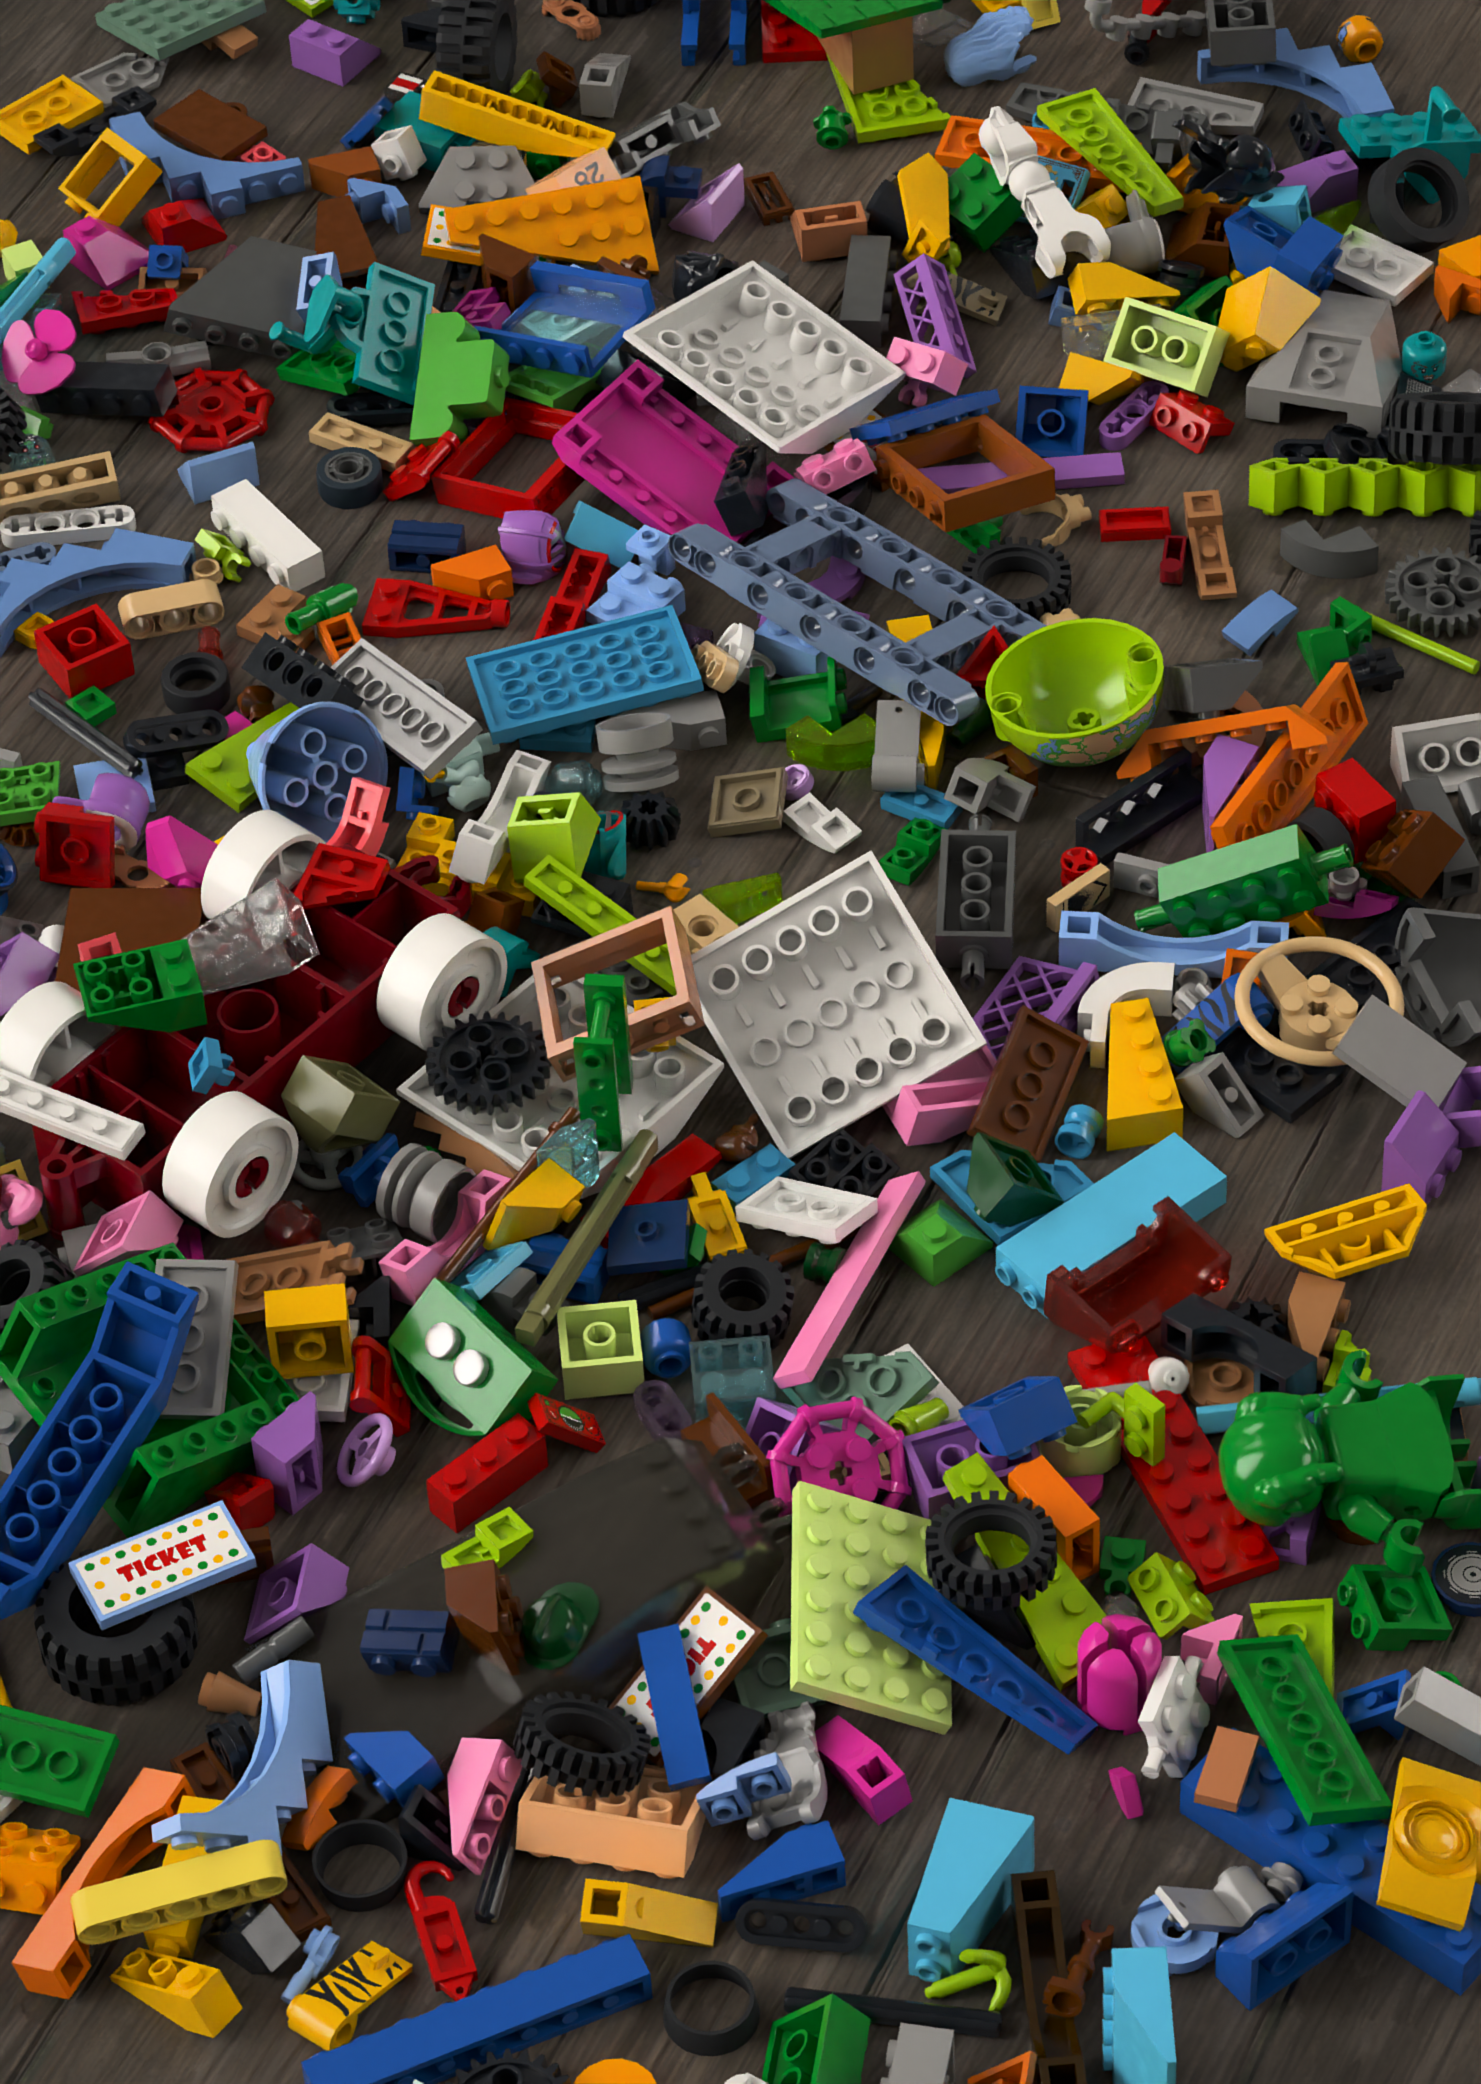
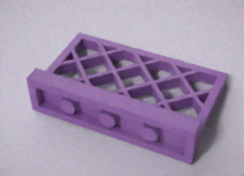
[973,956,1099,1061]

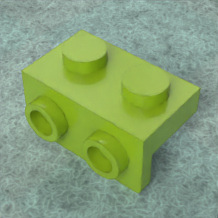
[1127,1552,1215,1640]

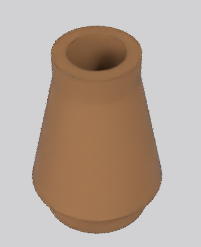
[198,1671,262,1717]

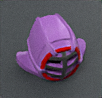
[498,510,567,584]

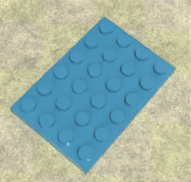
[466,605,704,745]

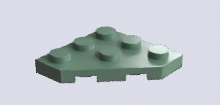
[782,1351,940,1445]

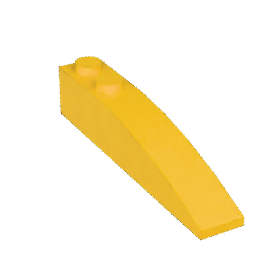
[419,70,616,157]
[886,615,946,790]

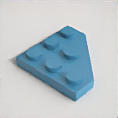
[930,1150,1094,1245]

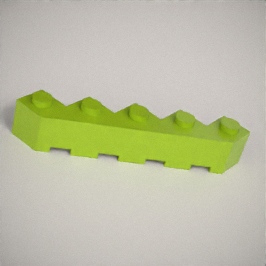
[1249,458,1481,517]

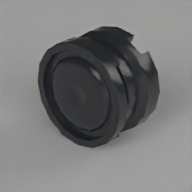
[1155,259,1205,296]
[205,1711,257,1779]

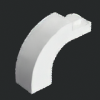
[1077,962,1175,1068]

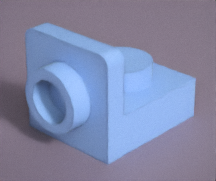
[626,524,675,576]

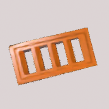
[316,612,361,665]

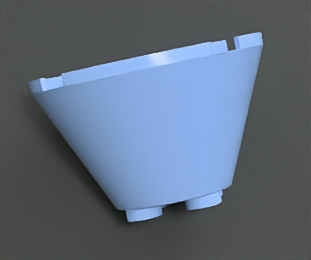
[246,701,388,843]

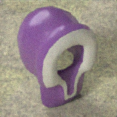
[52,773,150,851]

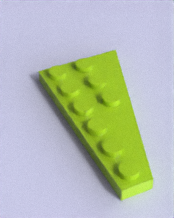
[826,52,951,143]

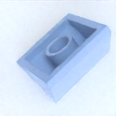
[177,441,260,504]

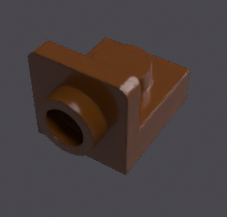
[536,51,578,108]
[984,744,1038,798]

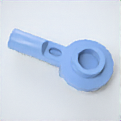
[281,1925,340,2005]

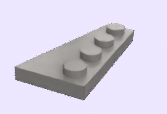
[1128,77,1264,135]

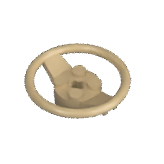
[1234,936,1405,1067]

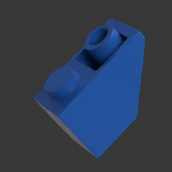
[344,1731,445,1808]

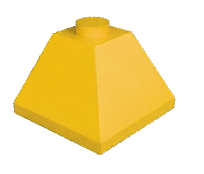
[1059,352,1152,405]
[482,1158,585,1251]

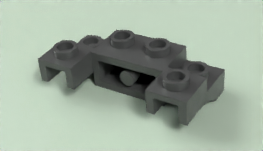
[607,101,721,179]

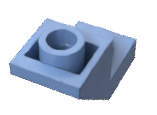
[345,178,411,234]

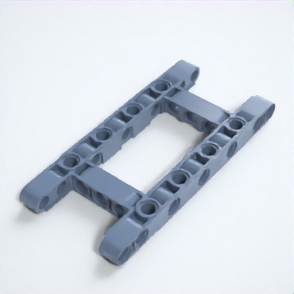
[668,478,1047,726]

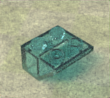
[689,1335,776,1430]

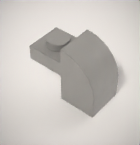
[944,758,1036,822]

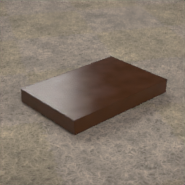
[153,89,268,161]

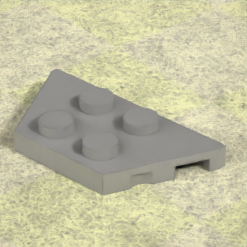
[419,145,535,213]

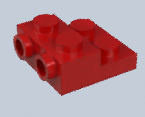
[34,802,115,888]

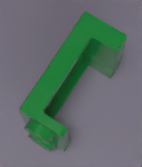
[749,656,848,743]

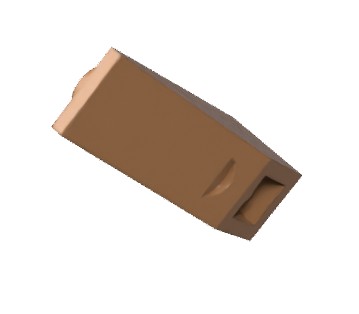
[1287,1271,1351,1394]

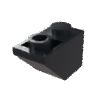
[203,1903,301,1975]

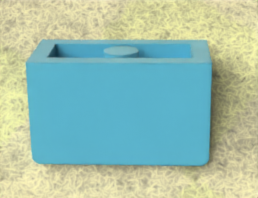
[564,500,638,569]

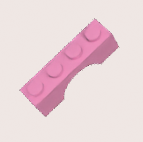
[378,1169,512,1306]

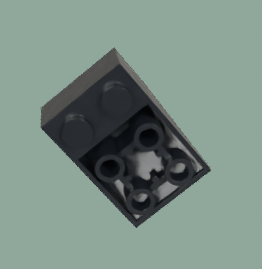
[989,228,1091,299]

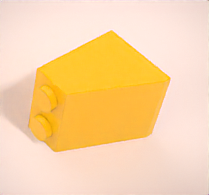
[1218,266,1321,372]

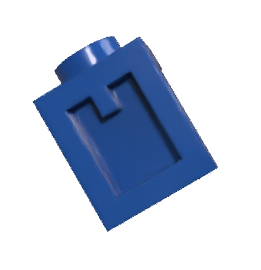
[147,245,189,280]
[396,767,439,820]

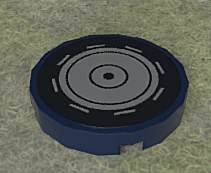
[1431,1542,1481,1617]

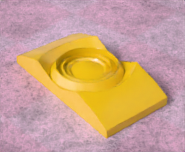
[1376,1757,1481,1932]

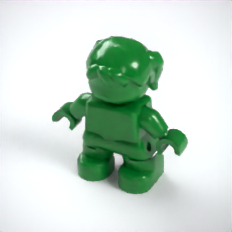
[1218,1350,1481,1575]

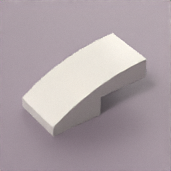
[783,792,862,854]

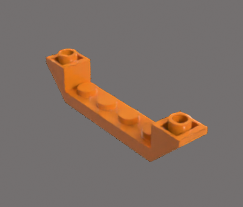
[1117,704,1338,782]

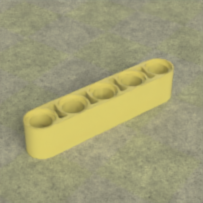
[70,1839,288,1945]

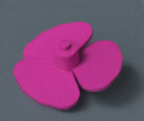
[1,309,77,395]

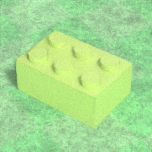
[1103,297,1230,398]

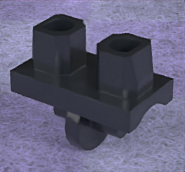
[1330,642,1404,696]

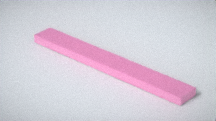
[773,1171,926,1389]

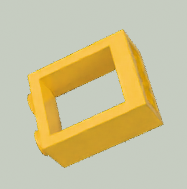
[58,128,163,227]

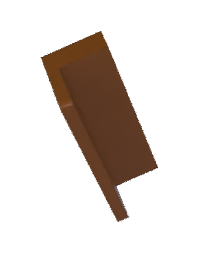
[680,1392,775,1515]

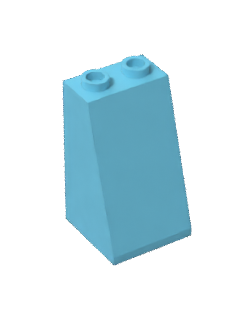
[907,1798,1034,1982]

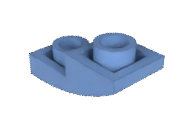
[1222,590,1299,656]
[696,1752,792,1827]

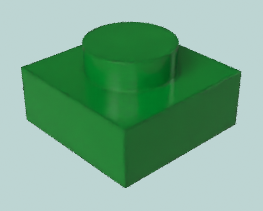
[65,685,117,727]

